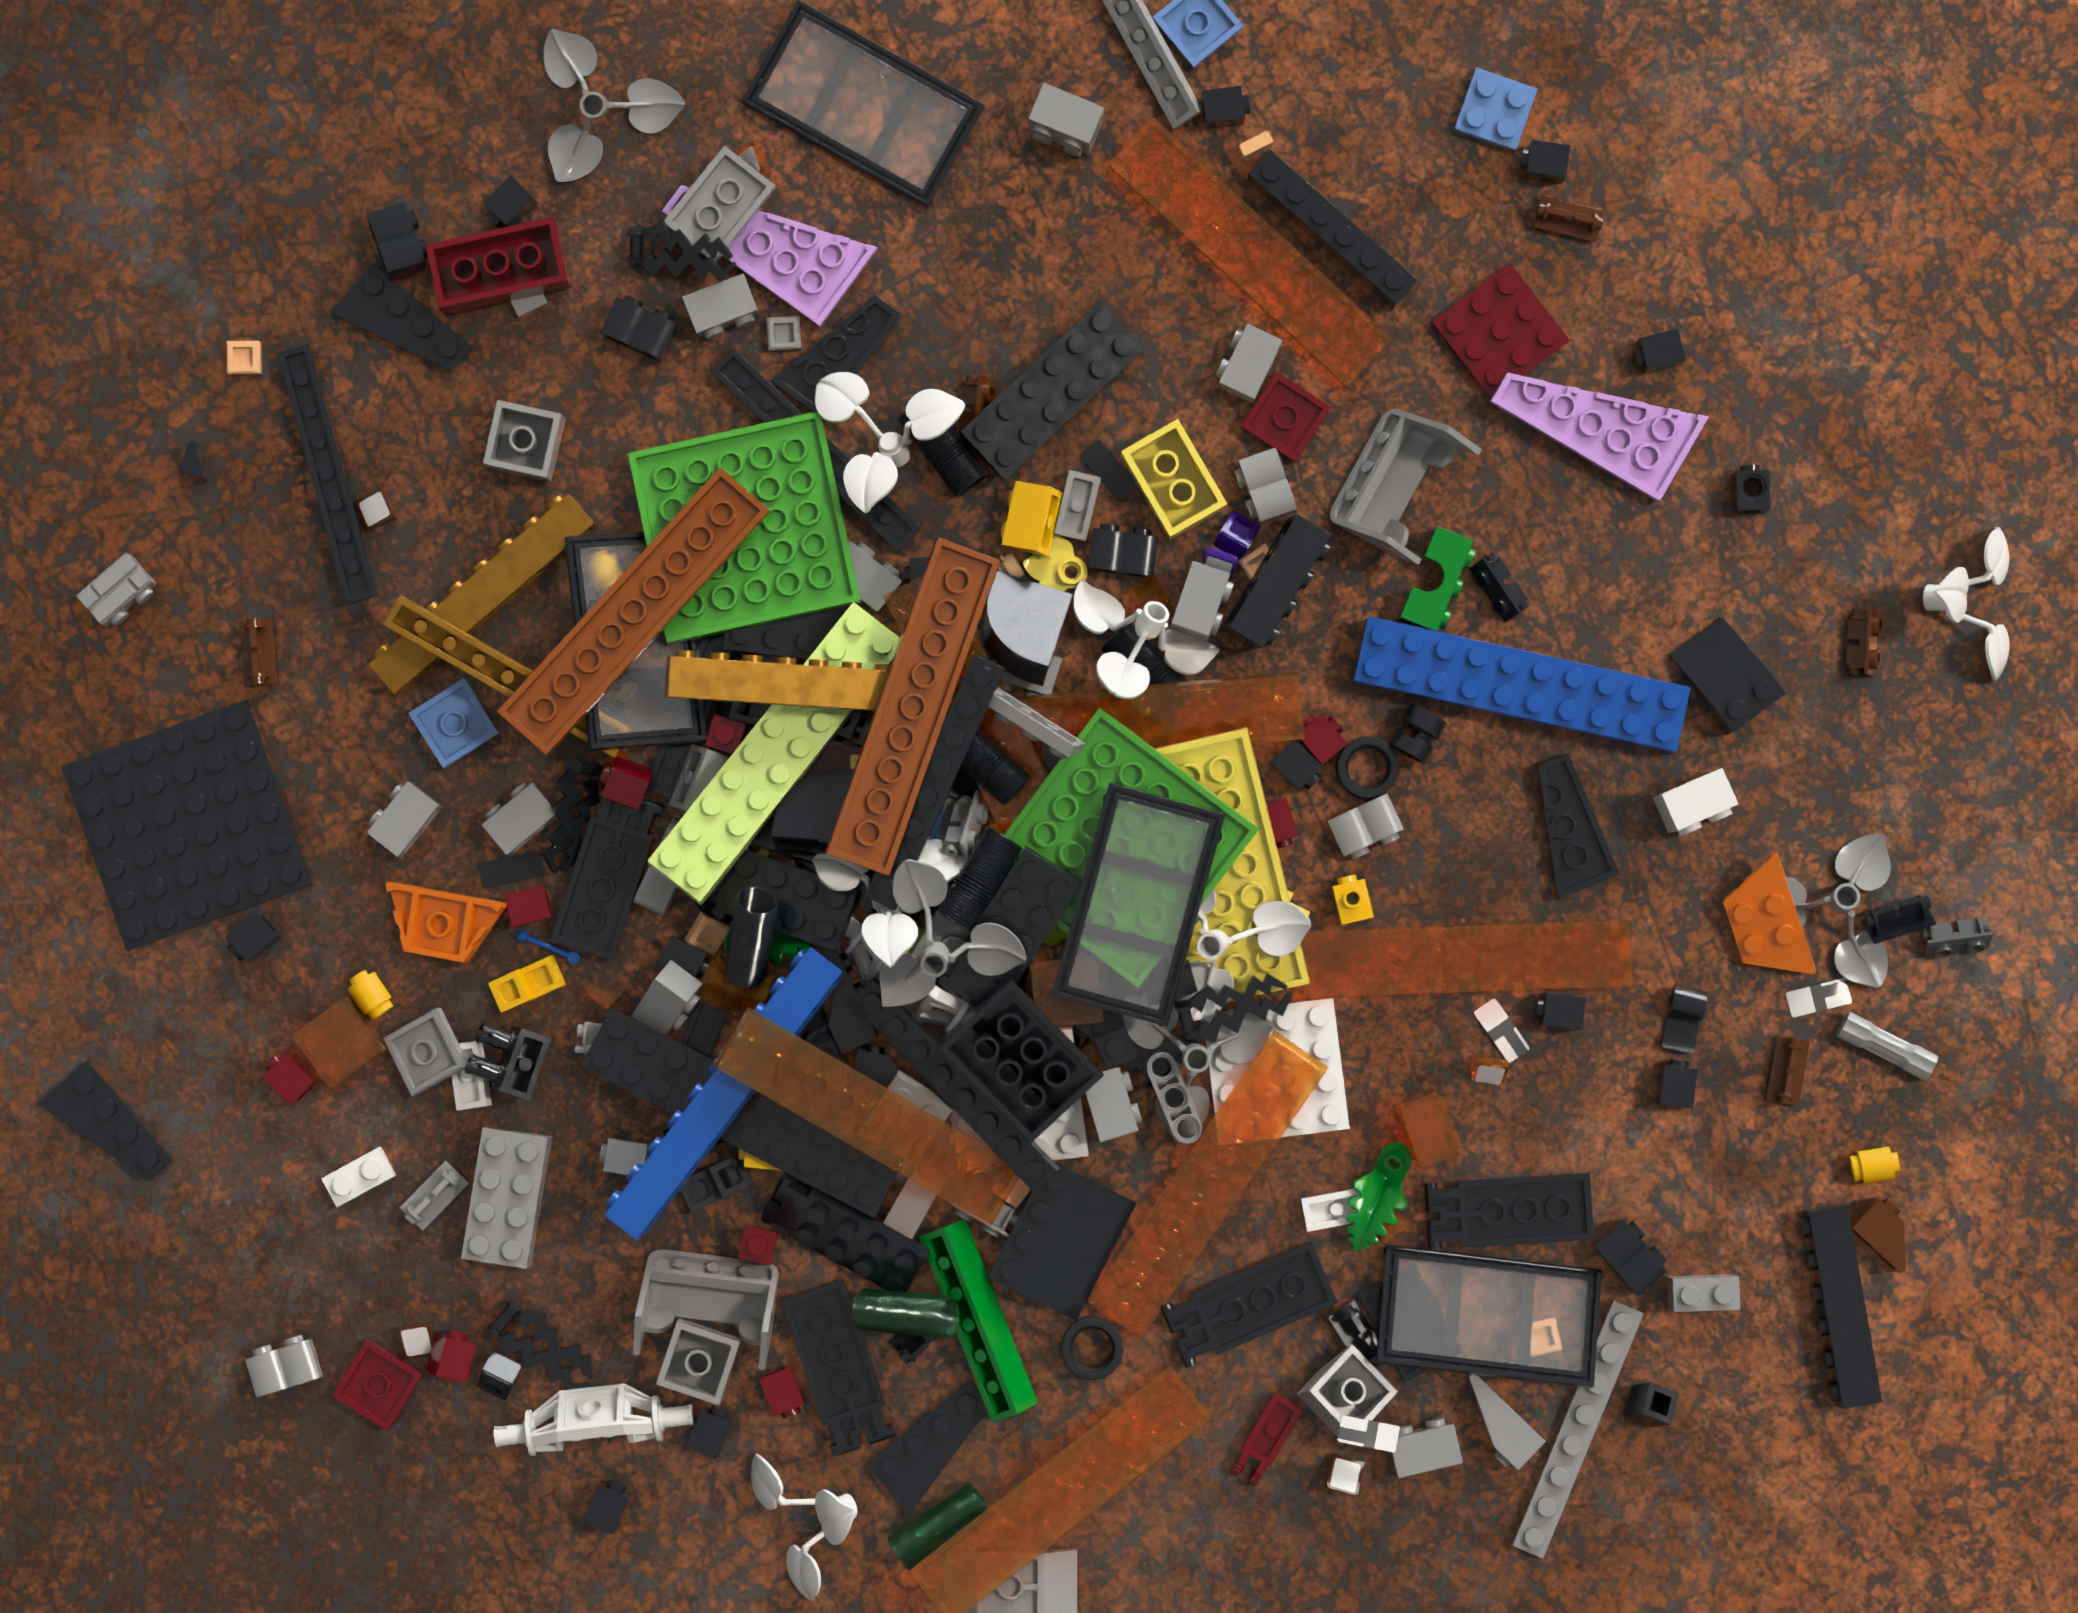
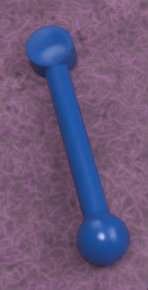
[516,929,581,964]

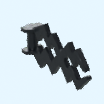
[627,221,736,283]
[541,757,604,873]
[1174,973,1293,1043]
[488,1301,593,1390]

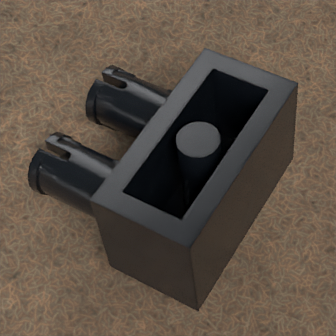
[465,1022,552,1101]

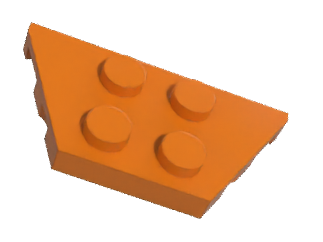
[1723,852,1816,974]
[386,881,507,963]

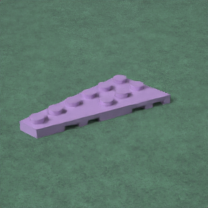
[662,185,878,328]
[1490,373,1709,502]

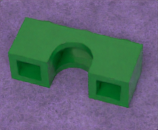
[1398,526,1476,631]

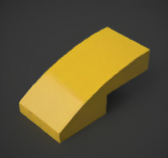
[488,955,566,1013]

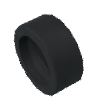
[1336,736,1399,799]
[1061,1316,1124,1380]

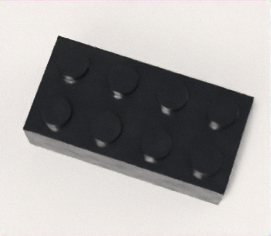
[1221,514,1331,649]

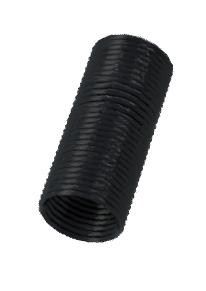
[898,411,988,498]
[1101,623,1198,719]
[943,722,1031,806]
[935,826,1023,932]
[724,887,779,988]

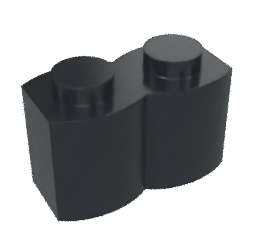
[367,202,428,280]
[600,295,677,363]
[1087,524,1158,579]
[1591,1219,1667,1297]

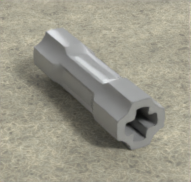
[1836,1012,1939,1081]

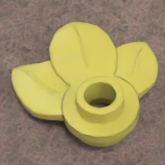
[1023,534,1088,592]

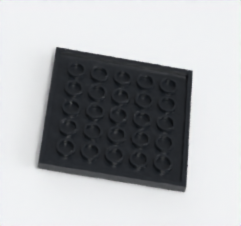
[61,699,314,952]

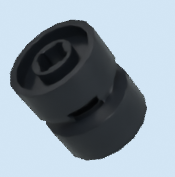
[1388,704,1447,764]

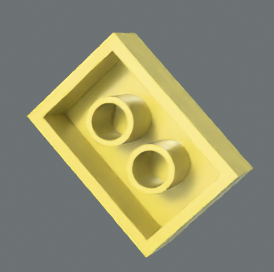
[1120,419,1227,541]

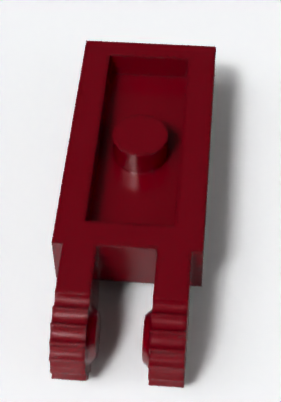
[1230,1391,1303,1487]

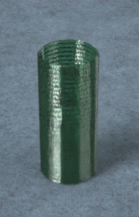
[852,1288,959,1339]
[887,1481,992,1571]

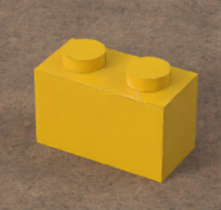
[1001,481,1063,557]

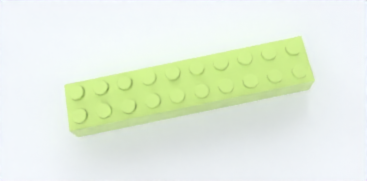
[647,602,901,906]

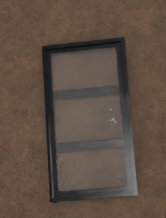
[741,0,986,208]
[564,531,707,752]
[1052,782,1226,1026]
[1376,1244,1603,1388]

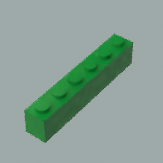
[919,1219,1038,1423]

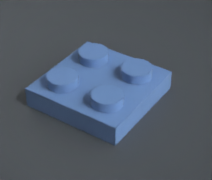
[1152,0,1244,70]
[1454,67,1538,152]
[409,678,500,769]

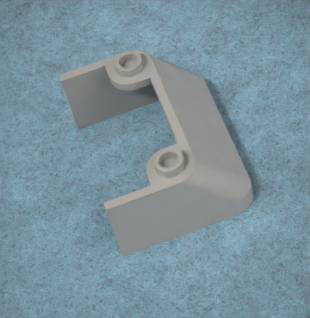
[1330,409,1482,565]
[633,1249,779,1370]

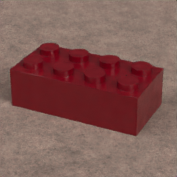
[426,217,572,315]

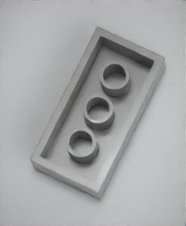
[461,1126,552,1269]

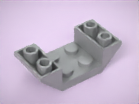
[945,1548,1077,1613]

